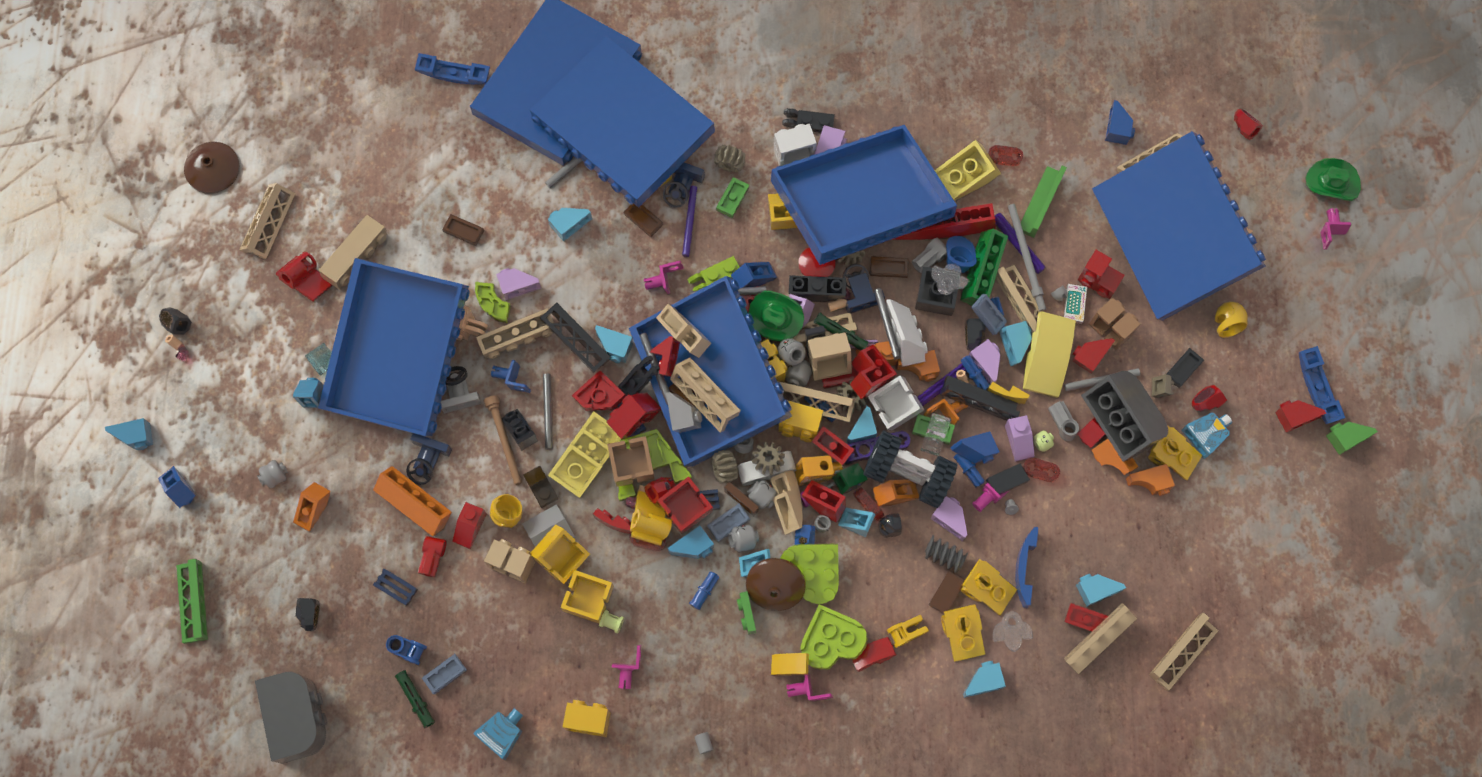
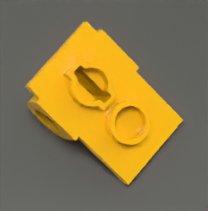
[1148,425,1202,480]
[630,490,672,546]
[961,559,1017,615]
[941,604,985,662]

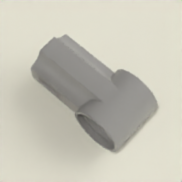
[912,238,947,273]
[1048,401,1079,441]

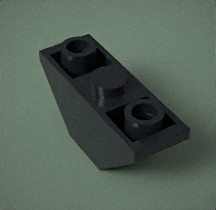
[789,275,846,302]
[501,409,538,451]

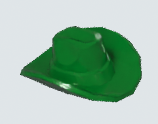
[1305,158,1361,201]
[749,291,804,341]

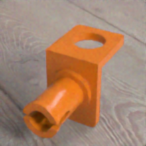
[923,398,968,425]

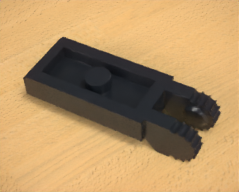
[782,108,835,133]
[618,355,660,396]

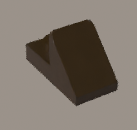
[523,466,558,508]

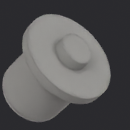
[1005,499,1019,515]

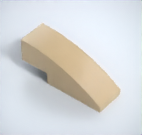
[656,304,711,358]
[770,470,803,535]

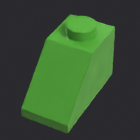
[1326,422,1378,455]

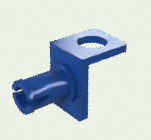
[491,360,531,393]

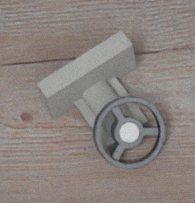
[441,366,481,414]

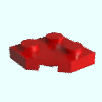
[572,370,626,411]

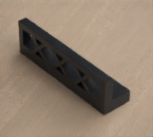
[540,303,610,373]
[940,376,1020,421]

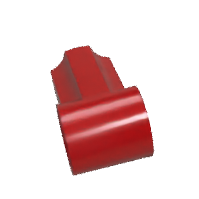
[418,536,447,577]

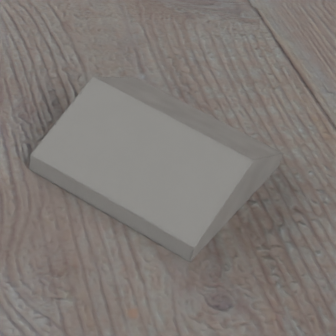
[523,504,576,547]

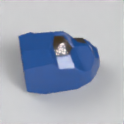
[794,525,815,545]

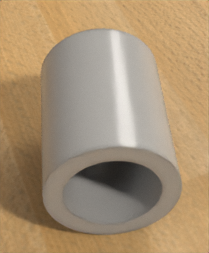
[694,732,713,754]

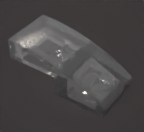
[920,413,951,456]

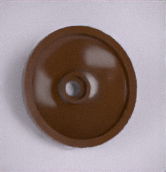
[184,142,240,194]
[746,558,806,611]

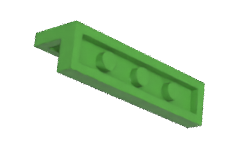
[1021,165,1067,238]
[176,559,208,644]

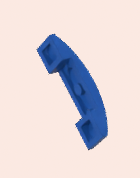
[415,53,490,85]
[1299,346,1345,424]
[1015,527,1038,608]

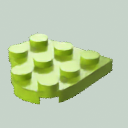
[780,544,839,604]
[800,604,868,670]

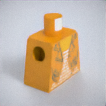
[795,456,842,486]

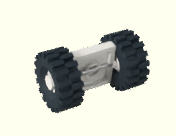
[863,430,958,508]

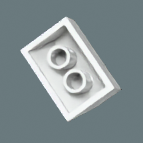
[886,299,928,366]

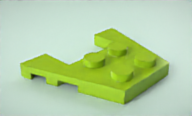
[618,429,692,502]

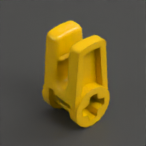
[887,615,929,648]

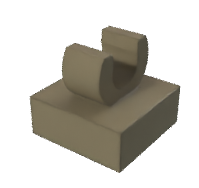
[1152,374,1174,398]

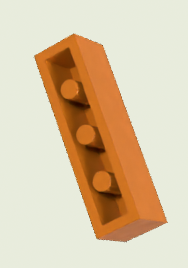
[373,466,452,536]

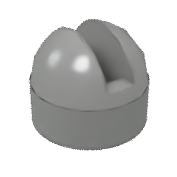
[1051,285,1067,301]
[814,515,831,532]

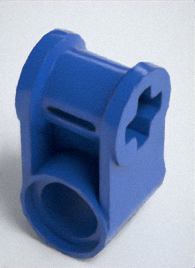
[386,635,427,665]

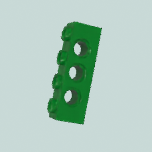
[960,229,1008,306]

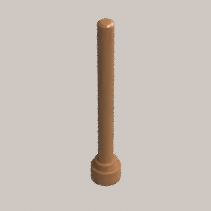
[483,395,522,485]

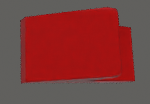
[649,336,680,377]

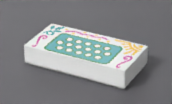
[1064,284,1087,324]

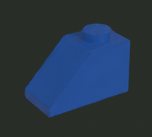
[1105,100,1135,145]
[731,262,777,288]
[951,431,1000,464]
[158,466,196,508]

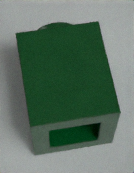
[832,463,868,495]

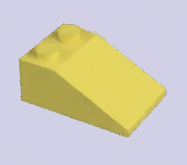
[934,140,1001,201]

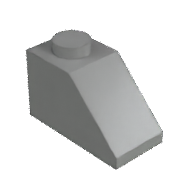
[666,392,702,433]

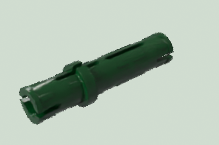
[814,312,868,351]
[395,670,435,729]

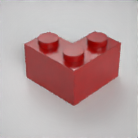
[1078,249,1125,299]
[850,344,897,399]
[606,392,662,439]

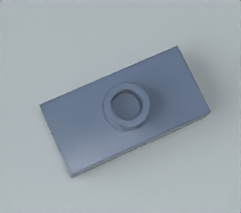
[971,294,1007,335]
[707,503,751,542]
[422,654,467,695]

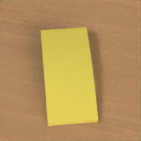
[1023,311,1076,398]
[548,411,621,498]

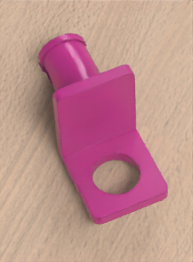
[1320,208,1351,250]
[644,261,684,294]
[972,483,1009,512]
[612,645,642,689]
[786,673,833,702]

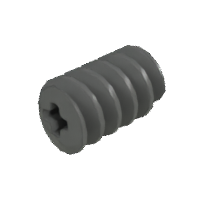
[925,535,969,573]

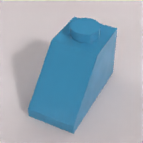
[293,378,324,408]
[105,418,153,450]
[668,525,714,559]

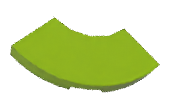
[475,282,511,323]

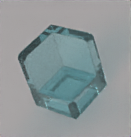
[305,343,332,376]

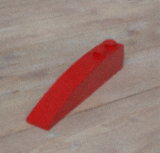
[892,203,996,240]

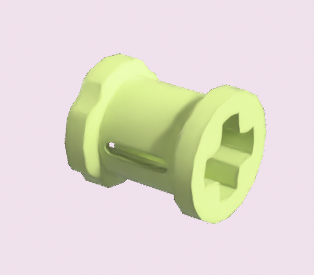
[599,610,624,634]

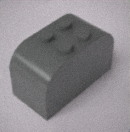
[1081,371,1168,462]
[255,672,327,764]

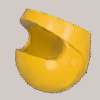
[1215,301,1248,338]
[490,494,523,528]

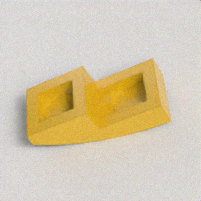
[987,382,1030,404]
[771,653,809,675]

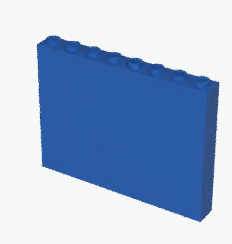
[470,0,642,166]
[530,36,715,207]
[771,124,957,265]
[1092,131,1266,321]
[318,258,470,436]
[629,276,792,467]

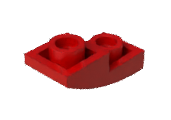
[593,508,632,534]
[852,637,897,672]

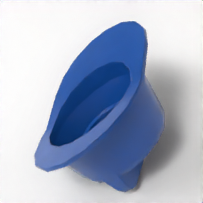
[946,236,976,274]

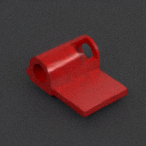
[276,251,333,302]

